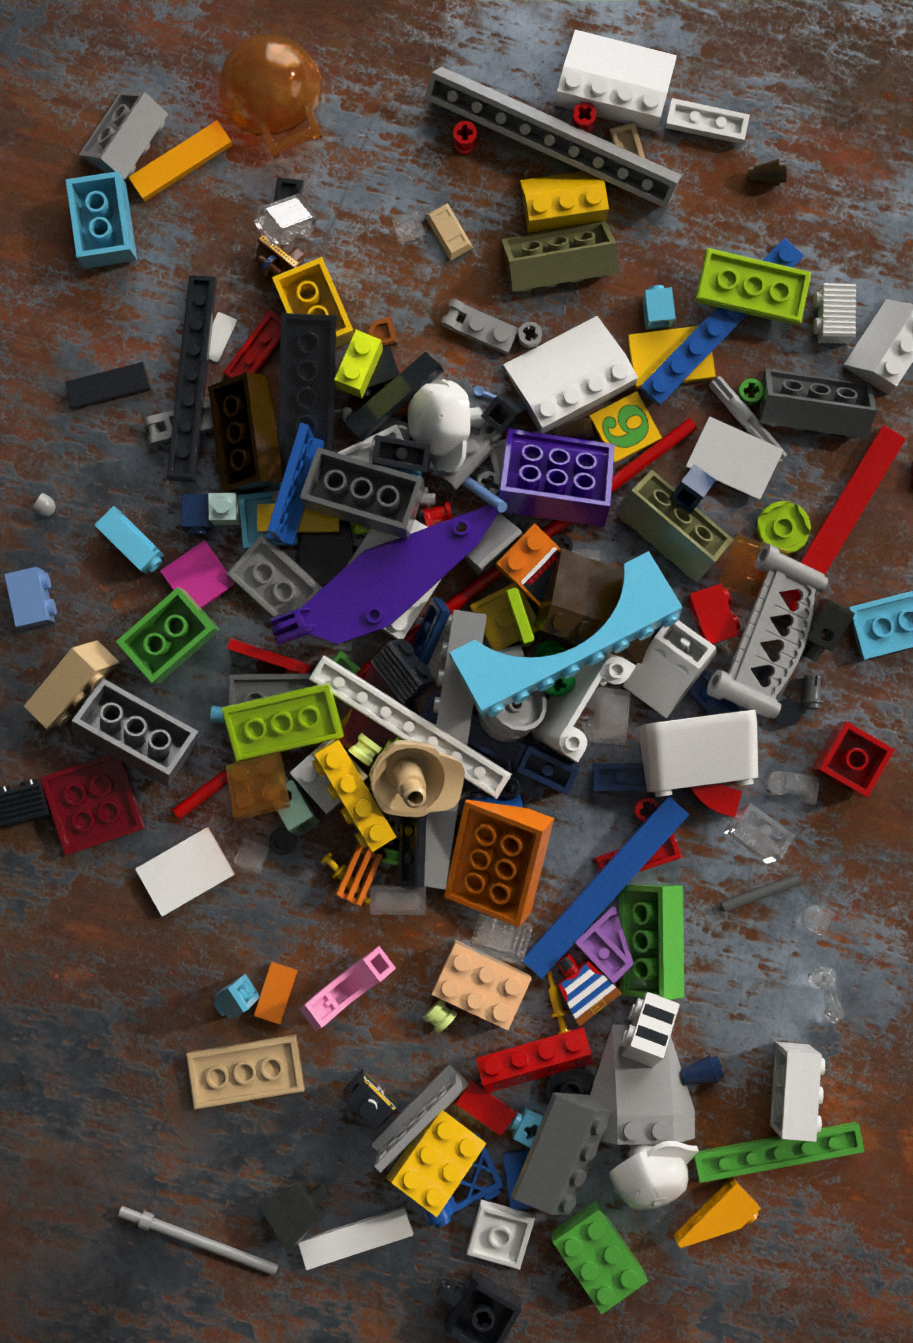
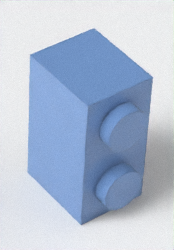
[4,567,57,630]

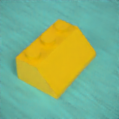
[520,171,609,233]

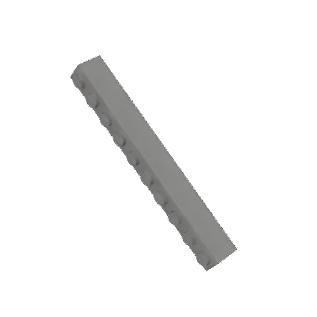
[424,66,682,208]
[424,610,487,889]

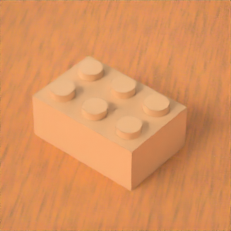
[432,940,531,1030]

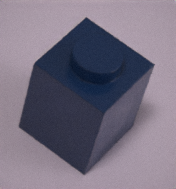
[669,464,716,514]
[181,494,213,535]

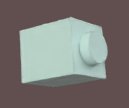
[208,493,241,526]

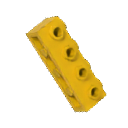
[311,740,396,852]

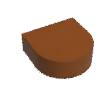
[368,317,398,348]

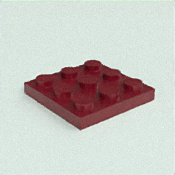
[40,754,146,856]

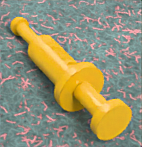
[320,852,370,904]
[546,970,571,1034]

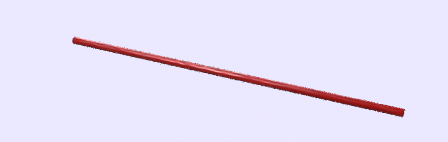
[172,418,697,819]

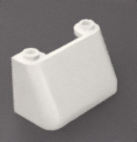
[532,653,636,763]
[638,710,758,797]

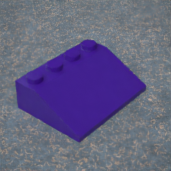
[498,428,615,527]

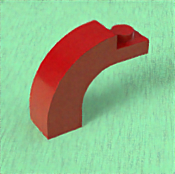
[687,783,742,818]

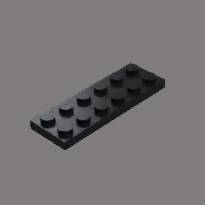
[278,313,337,478]

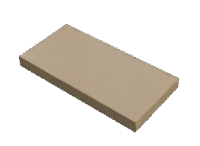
[186,1034,305,1110]

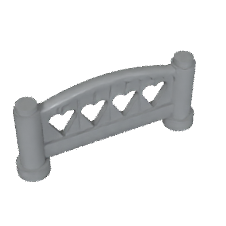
[707,543,828,718]

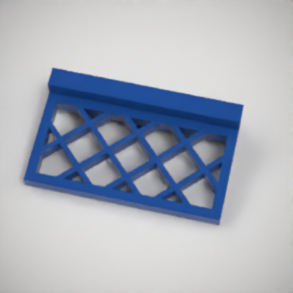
[266,422,325,547]

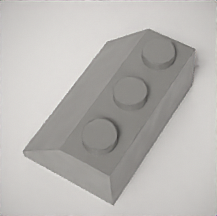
[79,90,168,179]

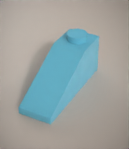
[213,974,260,1019]

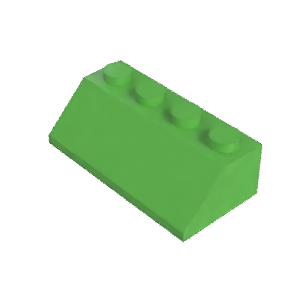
[619,884,684,1000]

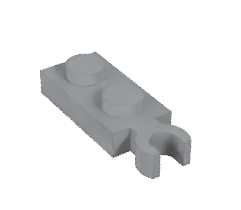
[436,422,503,490]

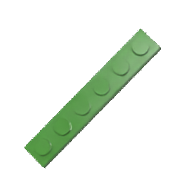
[694,1122,864,1183]

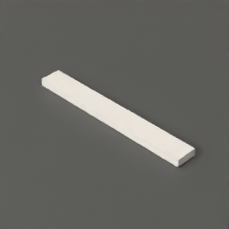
[309,656,512,799]

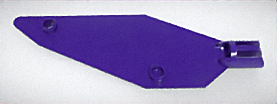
[269,505,498,645]

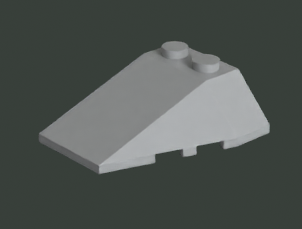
[590,1024,695,1145]

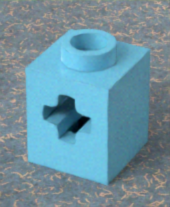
[642,285,676,330]
[510,1107,543,1148]

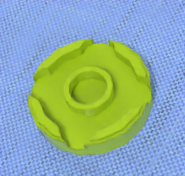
[755,501,811,555]

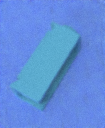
[95,506,165,574]

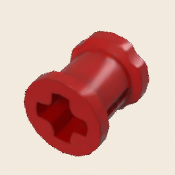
[571,102,596,134]
[453,121,477,155]
[422,502,452,527]

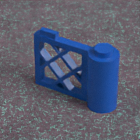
[419,1133,503,1228]

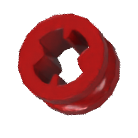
[634,797,658,821]

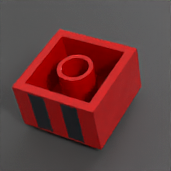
[812,721,895,797]

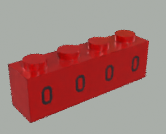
[476,1027,593,1094]

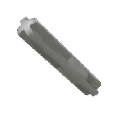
[709,376,787,464]

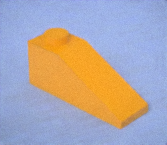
[673,1177,761,1248]

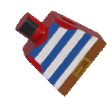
[556,954,622,1026]

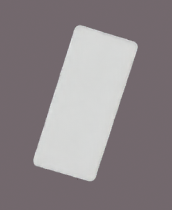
[209,312,237,362]

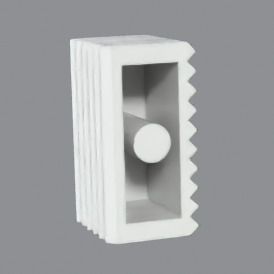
[813,283,856,344]

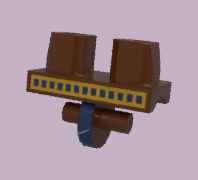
[256,231,305,277]

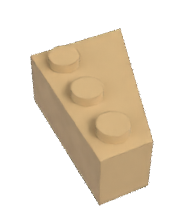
[24,640,120,729]

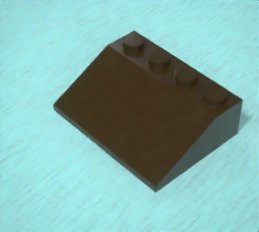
[533,548,651,664]

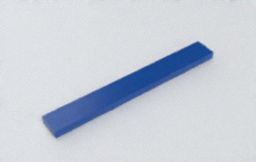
[521,795,689,979]

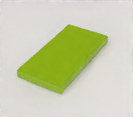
[694,248,812,326]
[221,682,344,762]

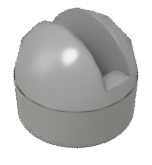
[32,493,56,517]

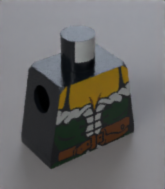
[343,1069,400,1130]

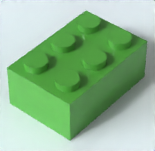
[116,587,220,684]
[551,1200,648,1314]

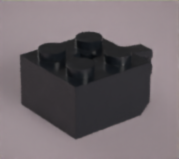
[437,1269,522,1343]

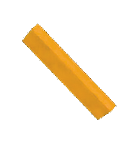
[129,120,233,202]

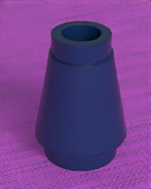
[681,1055,725,1086]

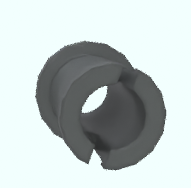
[801,675,823,710]

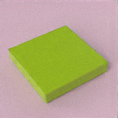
[505,587,534,648]

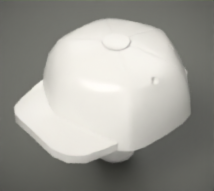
[408,379,484,471]
[609,1141,699,1210]

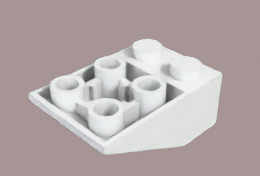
[623,620,717,719]

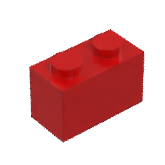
[686,584,740,645]

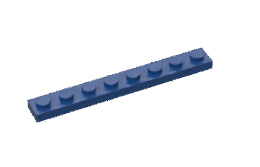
[639,238,804,407]

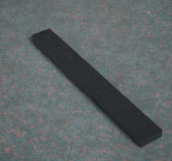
[167,275,217,483]

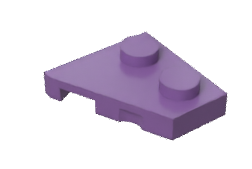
[575,906,634,984]

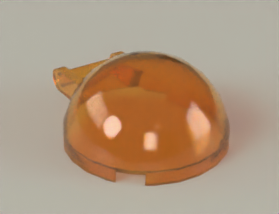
[219,34,323,159]

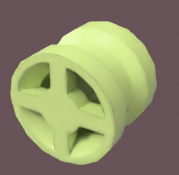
[348,733,383,767]
[423,999,457,1034]

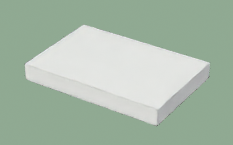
[686,417,784,500]
[135,827,235,916]

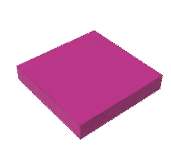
[161,540,237,609]

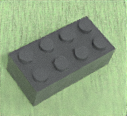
[300,447,425,540]
[72,678,198,787]

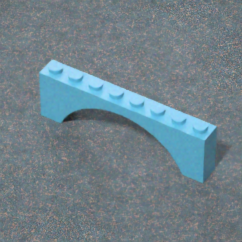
[450,551,683,718]

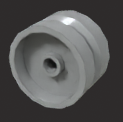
[477,689,547,743]

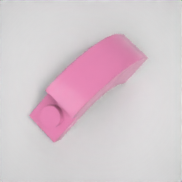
[299,946,396,1031]

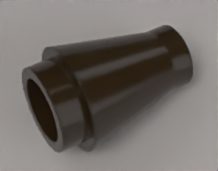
[748,158,787,186]
[554,416,594,440]

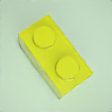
[334,330,383,398]

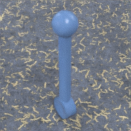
[473,386,526,412]

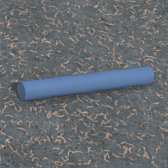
[462,477,507,513]

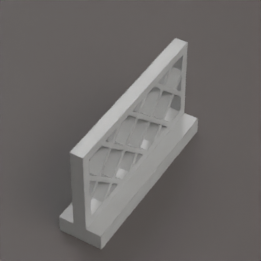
[371,1063,469,1173]

